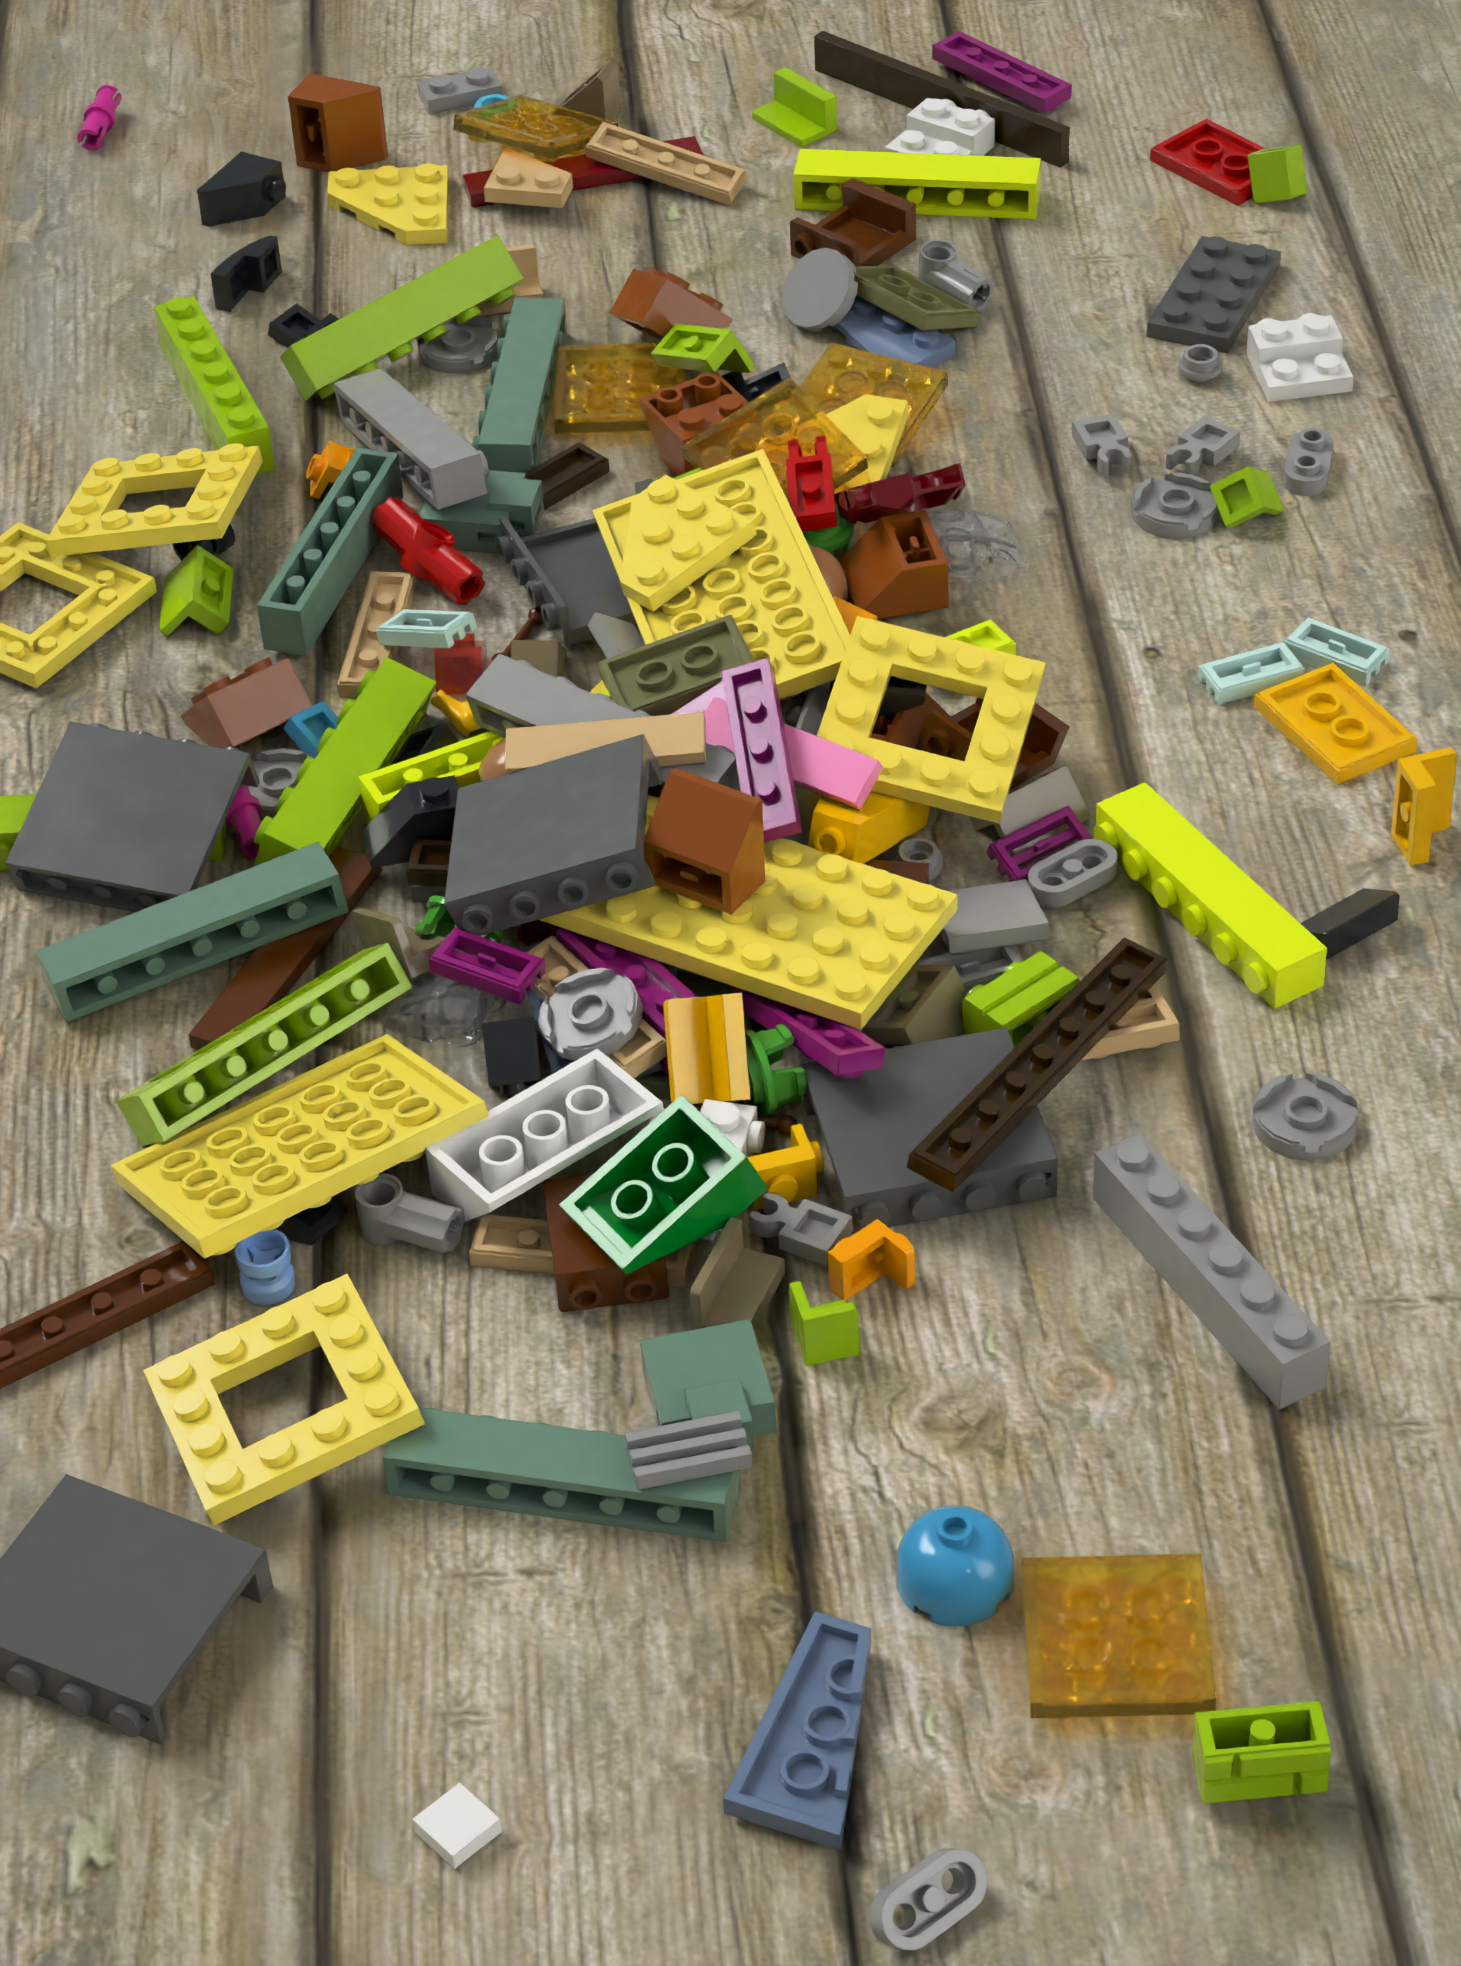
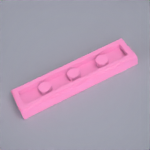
[704,696,884,810]

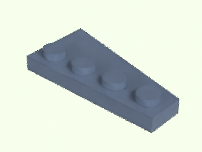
[827,295,956,390]
[723,1612,872,1850]

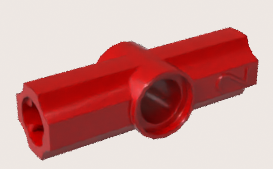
[370,497,485,605]

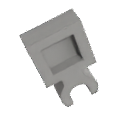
[1072,414,1131,476]
[1166,416,1240,475]
[749,1193,853,1267]

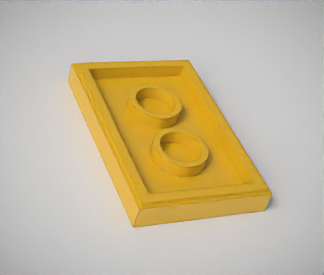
[1254,663,1418,785]

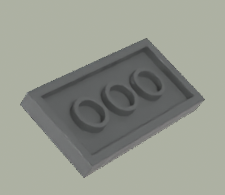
[1147,236,1281,353]

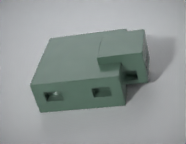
[419,470,544,554]
[640,1319,776,1452]

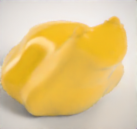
[430,690,482,737]

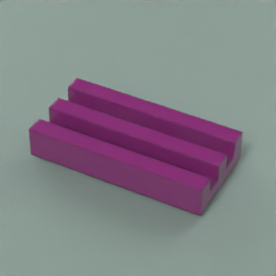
[986,805,1093,882]
[429,928,545,1004]

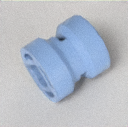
[235,1229,295,1305]

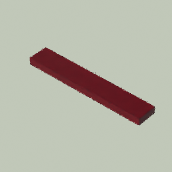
[463,136,703,207]

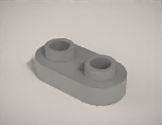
[1283,428,1334,496]
[1028,839,1117,908]
[870,1848,987,1950]

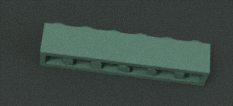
[472,297,567,473]
[257,447,404,656]
[36,842,349,1023]
[383,1407,741,1542]

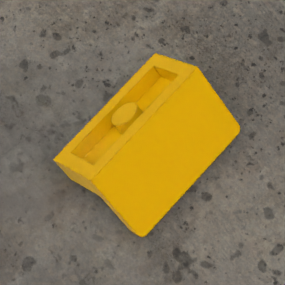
[1391,747,1457,866]
[663,993,750,1104]

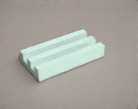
[375,609,478,648]
[1284,618,1390,686]
[1198,642,1305,705]

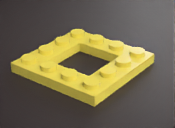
[46,443,263,557]
[0,522,157,689]
[817,616,1046,824]
[143,1273,425,1526]

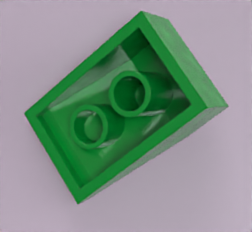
[559,1094,768,1274]

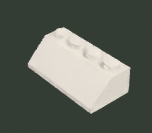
[425,1049,663,1222]

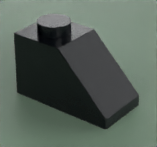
[197,151,286,227]
[363,775,458,869]
[482,1017,542,1096]

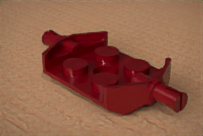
[835,463,966,524]

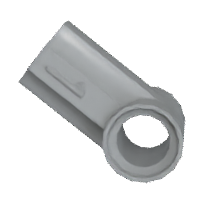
[918,240,994,311]
[354,1173,465,1253]

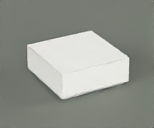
[412,1783,502,1869]

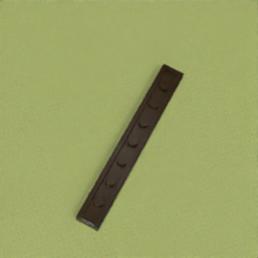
[814,31,1070,168]
[906,937,1168,1192]

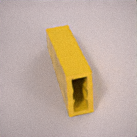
[808,791,930,864]

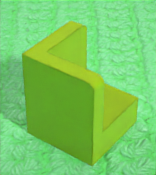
[1248,144,1307,203]
[1210,466,1284,528]
[789,1281,859,1366]

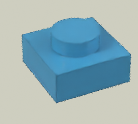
[283,701,339,759]

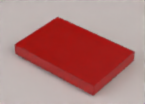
[1150,119,1266,206]

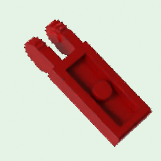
[786,435,838,532]

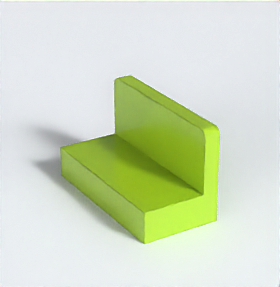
[752,67,837,147]
[651,324,755,373]
[159,545,234,636]

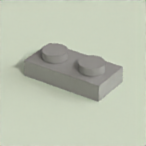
[417,67,503,114]

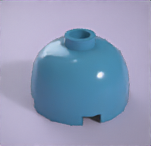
[896,1505,1014,1626]

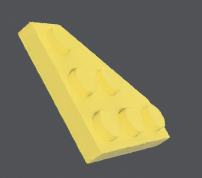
[327,163,449,245]
[757,394,909,506]
[620,475,757,612]

